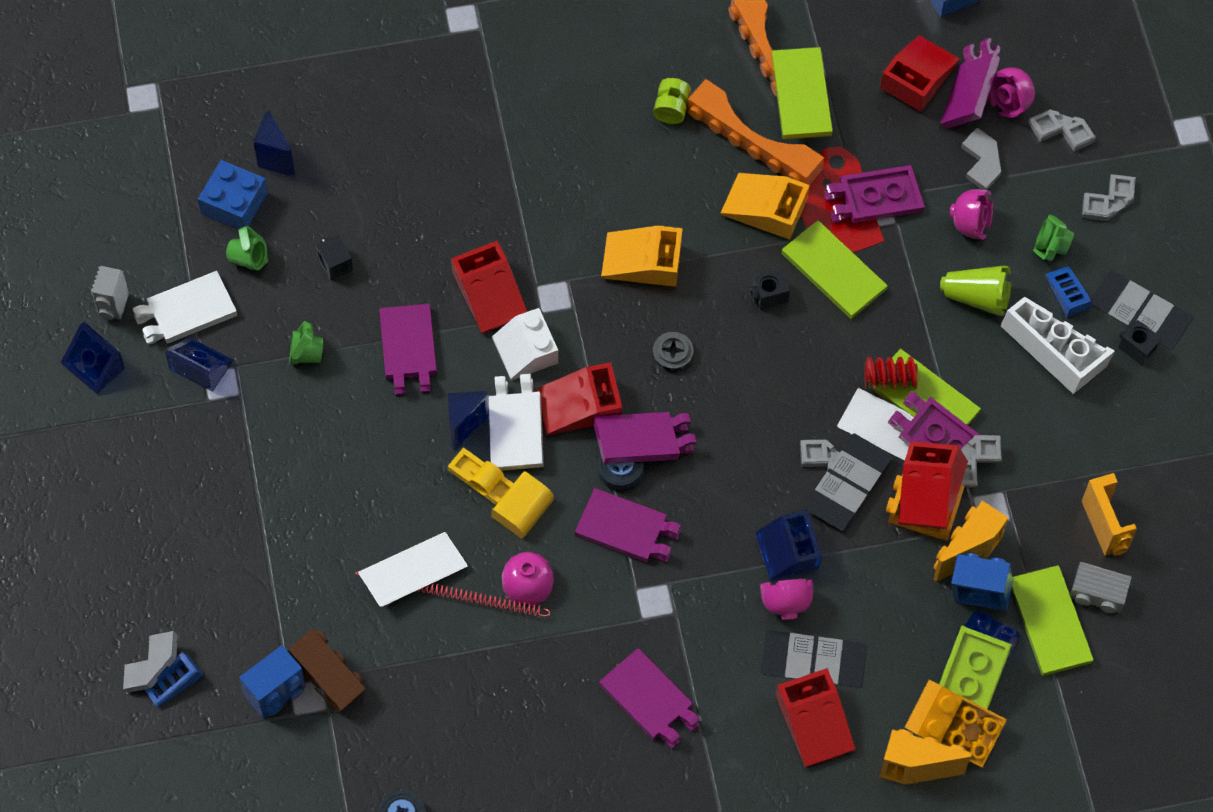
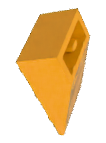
[720,173,810,240]
[601,226,683,287]
[933,501,1009,582]
[905,680,1007,768]
[879,729,972,785]

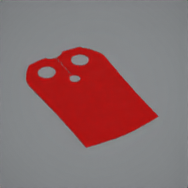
[801,146,884,252]

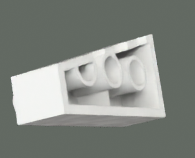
[1001,297,1115,394]

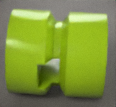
[653,78,691,124]

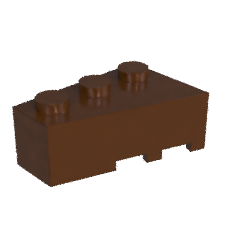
[287,628,365,713]

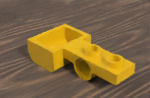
[447,447,554,539]

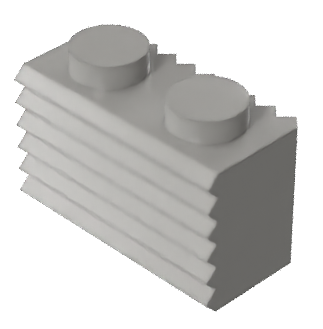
[91,266,129,320]
[1070,562,1131,613]

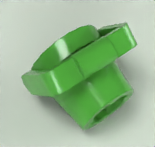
[1033,214,1074,261]
[226,226,268,270]
[289,321,323,364]

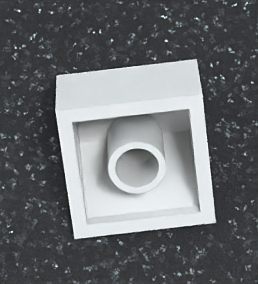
[492,308,558,381]

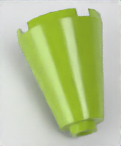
[940,266,1011,316]

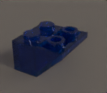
[755,510,822,581]

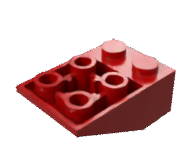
[880,35,960,112]
[451,241,527,334]
[536,362,622,436]
[898,441,968,529]
[776,668,855,768]

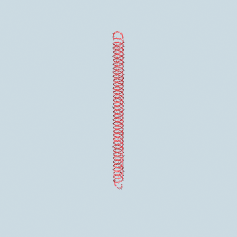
[355,571,550,616]

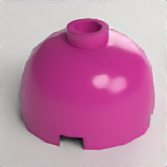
[988,67,1035,118]
[950,189,993,240]
[501,552,554,606]
[760,579,813,620]

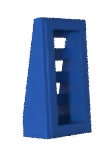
[1046,266,1092,317]
[144,652,204,707]

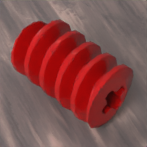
[864,357,918,389]

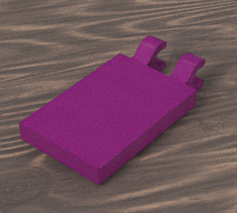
[940,38,1000,129]
[824,165,925,223]
[379,304,437,395]
[888,391,980,463]
[593,412,697,464]
[575,488,681,563]
[599,648,700,749]

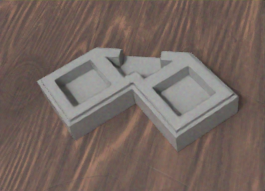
[1028,109,1096,152]
[961,128,1001,190]
[1082,174,1136,221]
[961,435,1002,488]
[800,440,839,471]
[123,631,177,693]

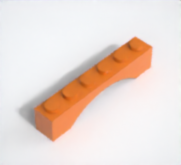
[728,0,777,97]
[687,79,824,185]

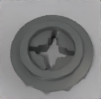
[653,332,694,371]

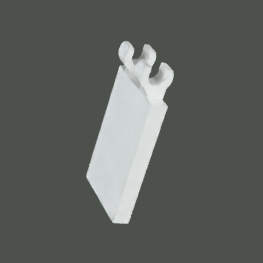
[133,271,237,345]
[489,374,544,471]

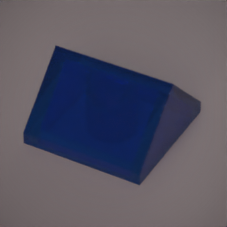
[253,111,295,176]
[60,322,125,393]
[165,337,233,392]
[448,391,489,451]

